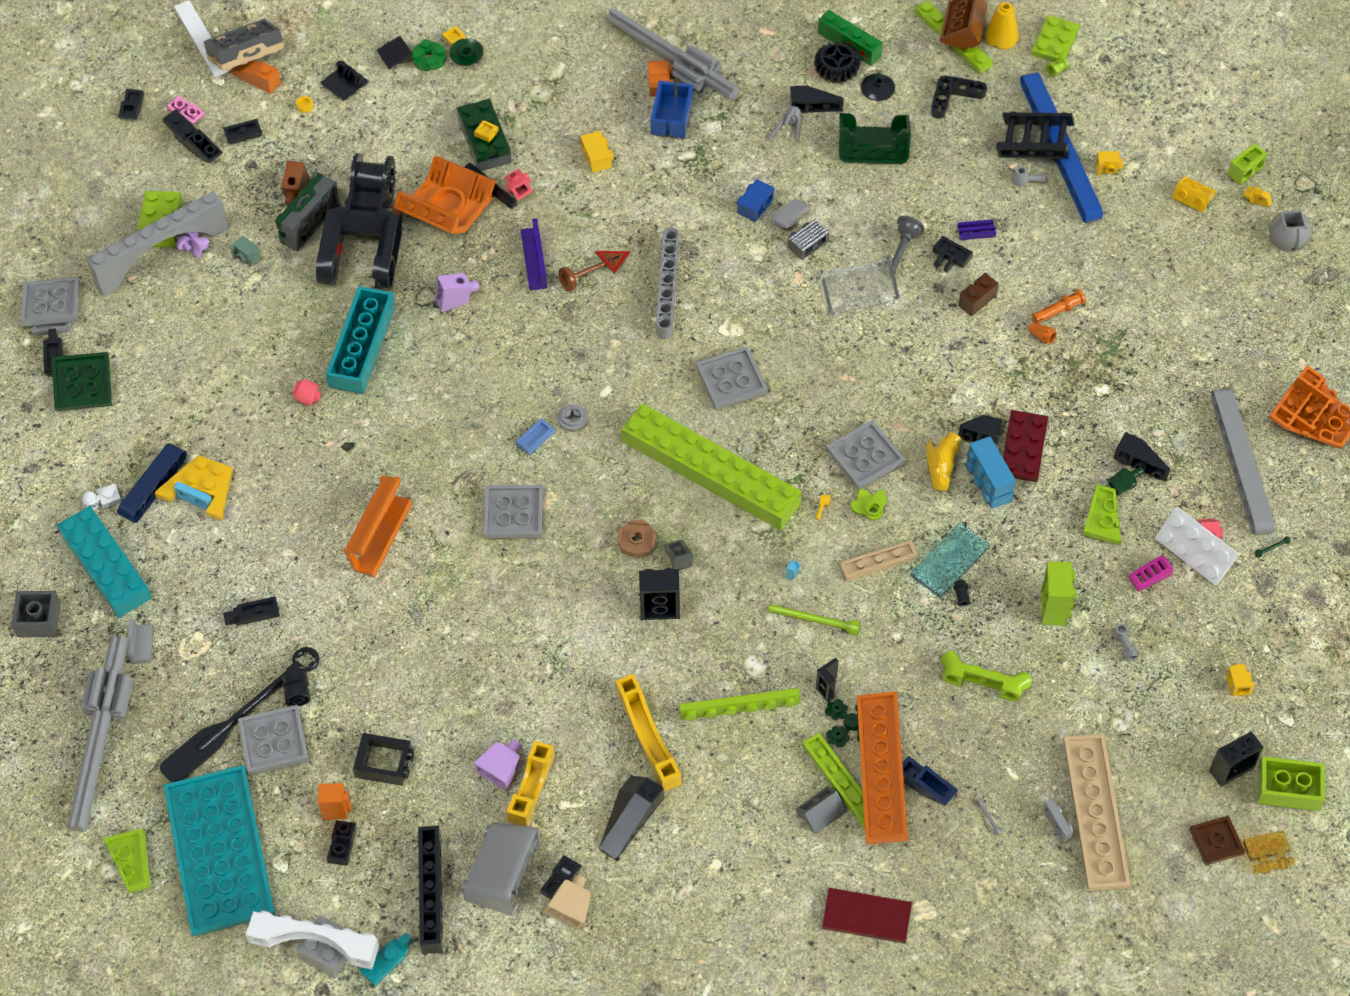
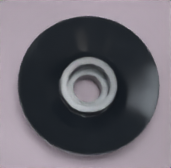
[861,73,895,101]

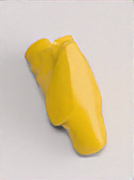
[926,432,962,492]

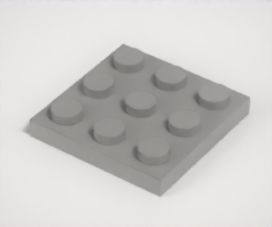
[21,277,80,326]
[696,346,768,410]
[826,420,906,490]
[484,485,543,539]
[238,705,309,775]

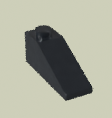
[790,85,844,113]

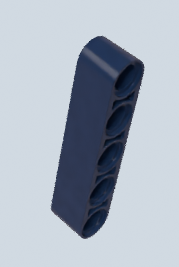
[117,443,187,523]

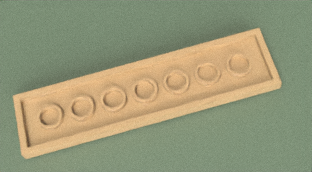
[1063,734,1131,891]

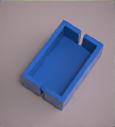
[650,81,693,138]

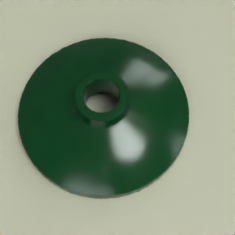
[449,38,484,66]

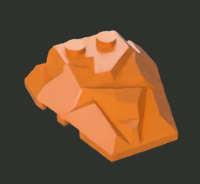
[1268,365,1350,449]

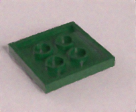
[51,352,112,411]

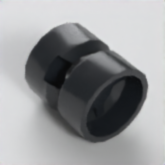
[282,670,311,707]

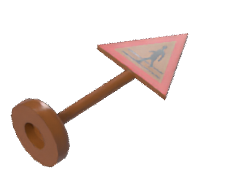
[558,251,630,292]

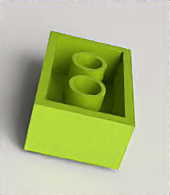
[137,191,184,248]
[1041,561,1076,626]
[1257,756,1325,811]

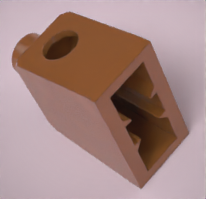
[282,160,310,206]

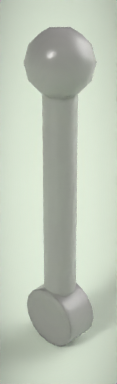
[976,798,1002,835]

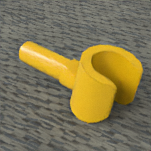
[815,495,831,520]

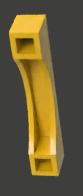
[615,674,681,792]

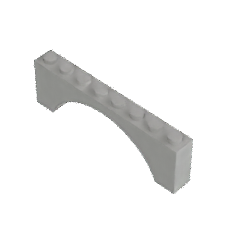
[86,191,229,296]

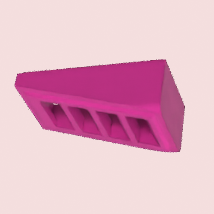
[1128,555,1174,592]

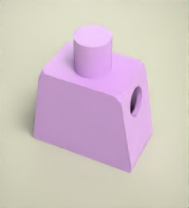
[435,273,479,312]
[474,739,522,791]

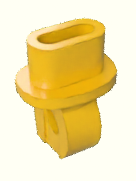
[1243,186,1272,207]

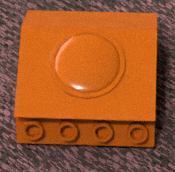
[393,156,496,234]

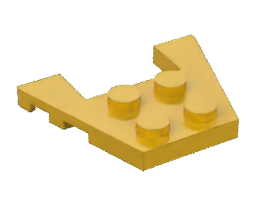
[155,455,233,521]

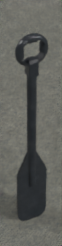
[160,647,320,782]

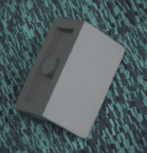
[127,618,154,664]

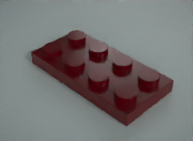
[1003,410,1048,482]

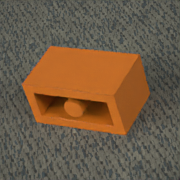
[318,783,352,820]

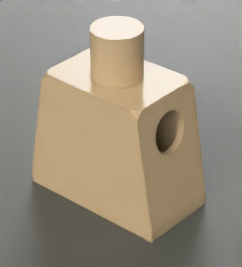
[543,875,591,930]

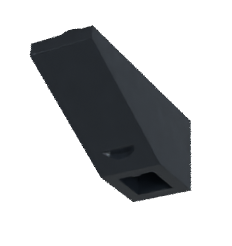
[1113,432,1170,482]

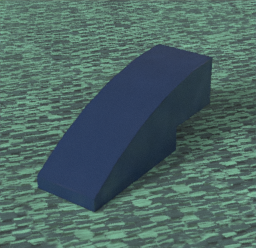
[903,756,958,806]

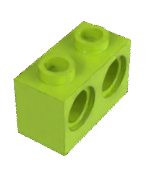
[1227,143,1268,185]

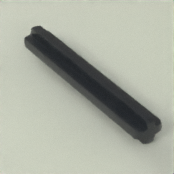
[465,163,517,209]

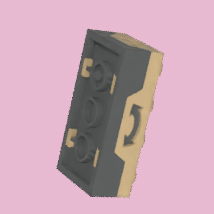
[204,18,284,71]

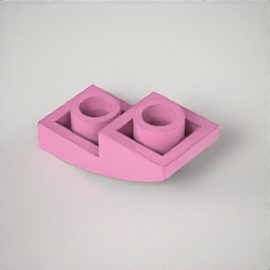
[167,95,205,125]

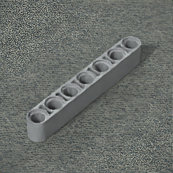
[656,227,679,339]

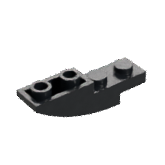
[162,109,223,163]

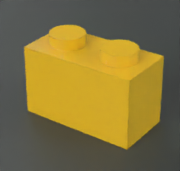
[580,131,614,173]

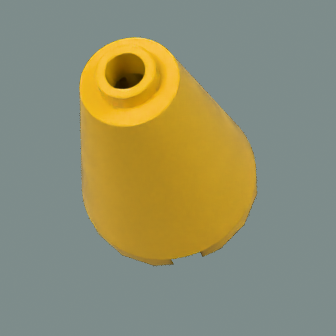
[985,2,1019,50]

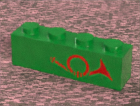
[817,10,883,66]

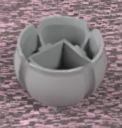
[1269,210,1311,252]

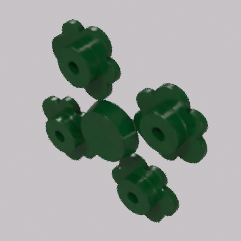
[825,699,860,747]

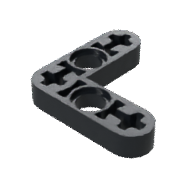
[931,75,987,119]

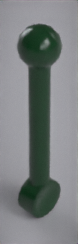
[1255,536,1291,558]

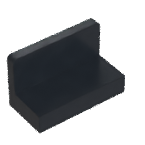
[816,658,839,703]

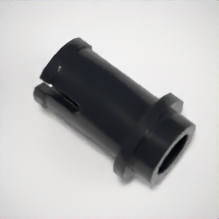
[953,580,970,606]

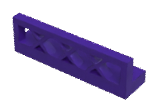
[520,218,547,291]

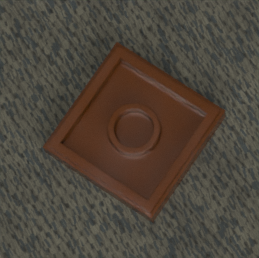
[1189,815,1245,866]

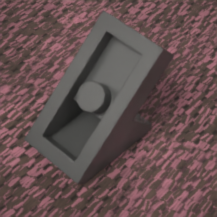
[664,539,693,571]

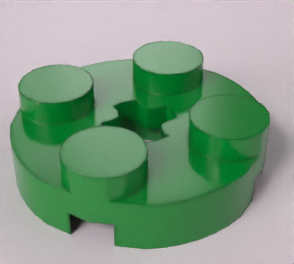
[412,39,446,71]

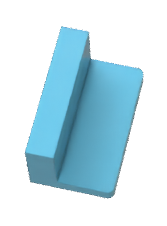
[174,481,213,510]

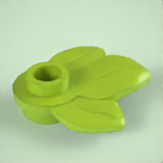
[850,489,887,520]

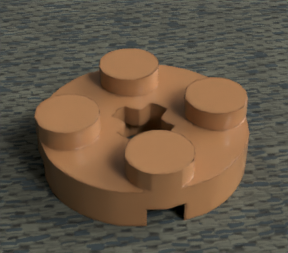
[618,520,656,557]

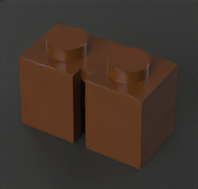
[958,273,999,316]

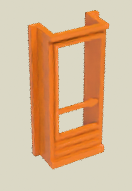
[343,475,412,578]

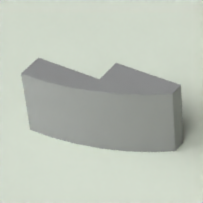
[772,198,809,229]

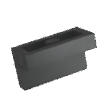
[795,787,846,833]

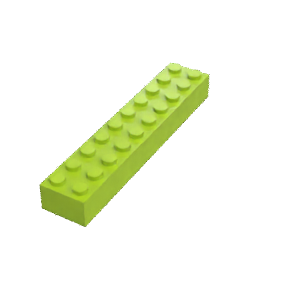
[621,403,802,531]

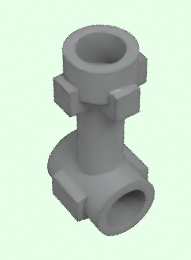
[1113,624,1138,661]

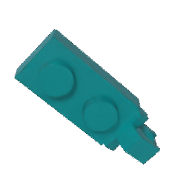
[360,933,413,986]

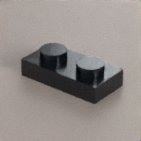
[223,119,262,145]

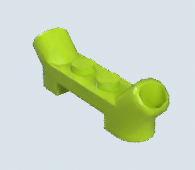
[940,650,1032,702]

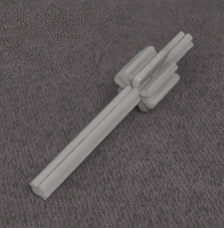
[606,8,740,100]
[67,635,133,832]

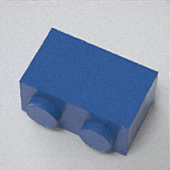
[736,179,775,222]

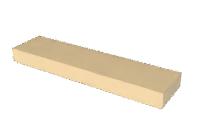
[838,540,918,581]

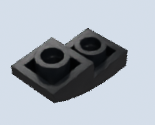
[327,820,356,866]

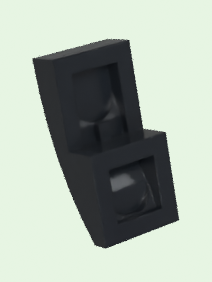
[118,89,145,120]
[540,855,581,899]

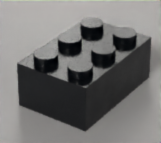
[639,568,680,620]

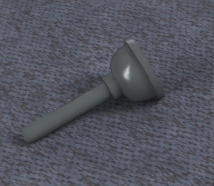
[888,216,925,274]

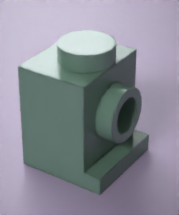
[230,236,260,266]

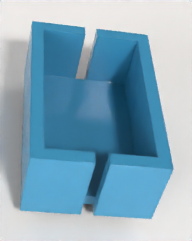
[965,437,1016,509]

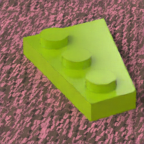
[1082,484,1121,545]
[103,828,151,893]

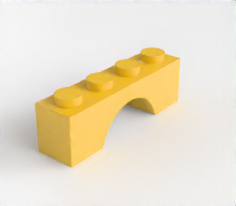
[506,740,555,826]

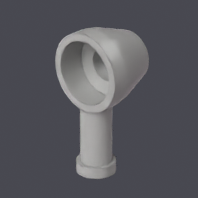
[1011,166,1045,186]

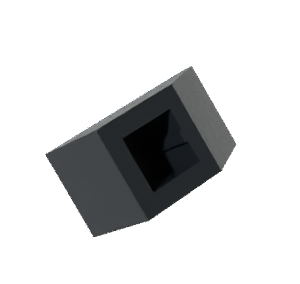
[958,414,1002,444]

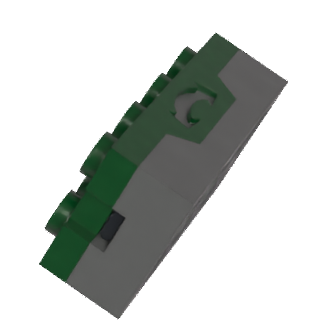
[457,98,512,171]
[275,173,340,252]

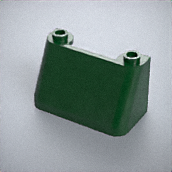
[839,113,911,164]

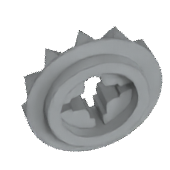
[558,404,588,431]

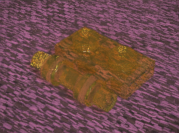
[1243,830,1295,874]

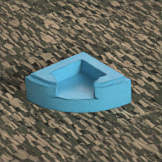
[786,560,801,580]

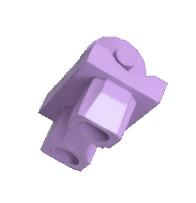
[176,232,209,258]

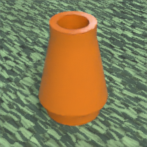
[1028,322,1057,344]

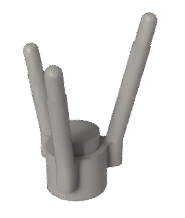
[767,106,802,141]

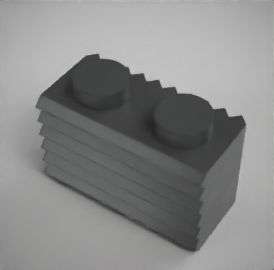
[787,219,829,260]

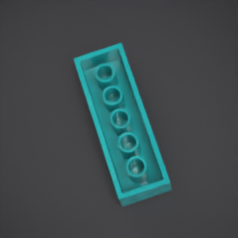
[326,286,396,394]
[56,506,152,618]

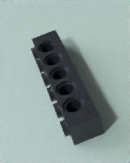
[418,825,443,954]

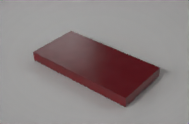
[822,888,912,944]

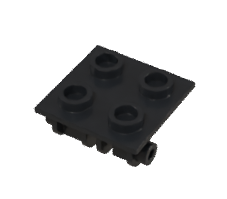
[320,60,369,101]

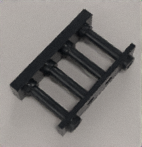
[996,111,1075,159]

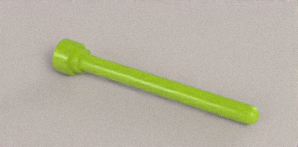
[767,604,861,636]

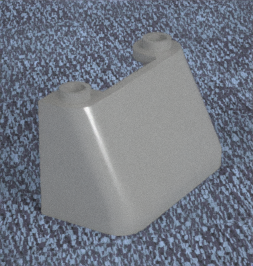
[461,822,541,916]

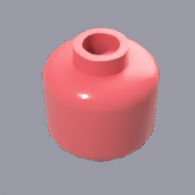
[292,379,321,406]

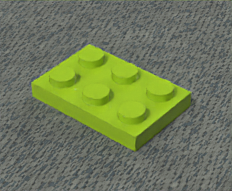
[1031,15,1080,62]

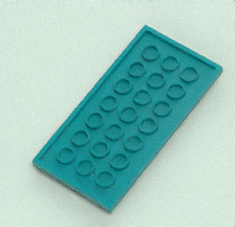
[163,765,276,937]

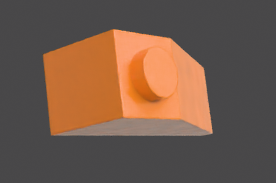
[229,61,281,94]

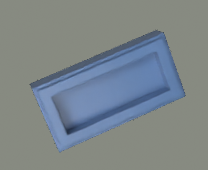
[515,418,555,455]

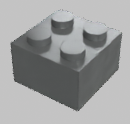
[12,591,61,637]

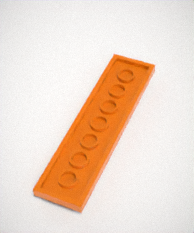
[857,691,908,845]

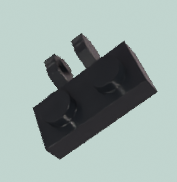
[932,235,973,273]

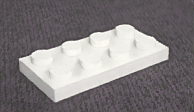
[1155,507,1239,586]

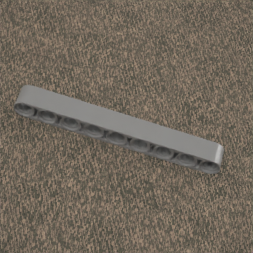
[1211,388,1274,535]

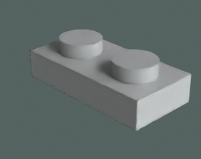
[1042,798,1073,844]

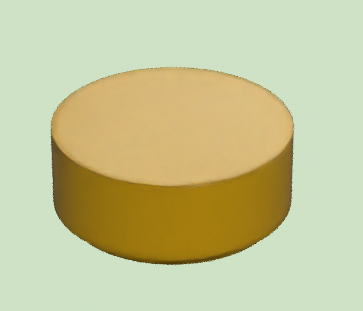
[296,96,314,113]

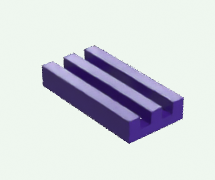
[957,219,996,240]

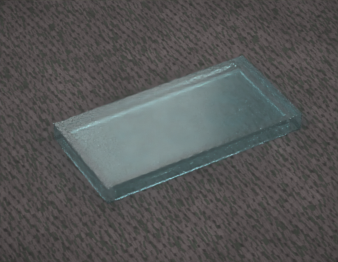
[910,523,990,599]

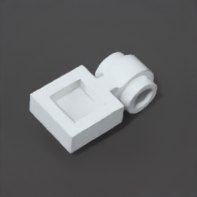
[82,484,121,510]

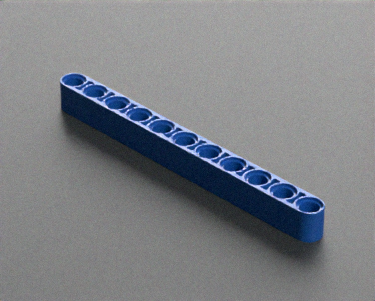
[1020,72,1103,223]

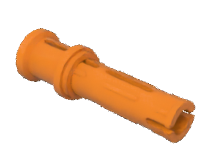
[1031,289,1086,324]

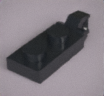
[43,328,63,376]
[223,596,280,625]

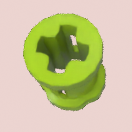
[1046,56,1069,77]

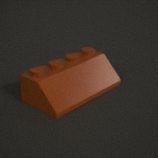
[940,0,988,50]

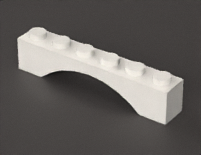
[246,911,379,969]

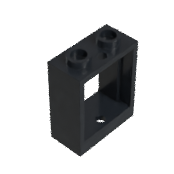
[1209,731,1263,787]
[353,733,414,786]

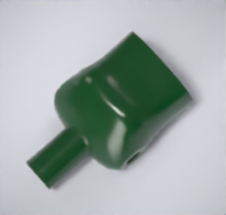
[1107,466,1144,496]

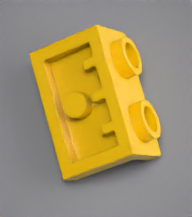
[1172,176,1217,212]

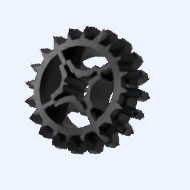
[814,41,861,84]

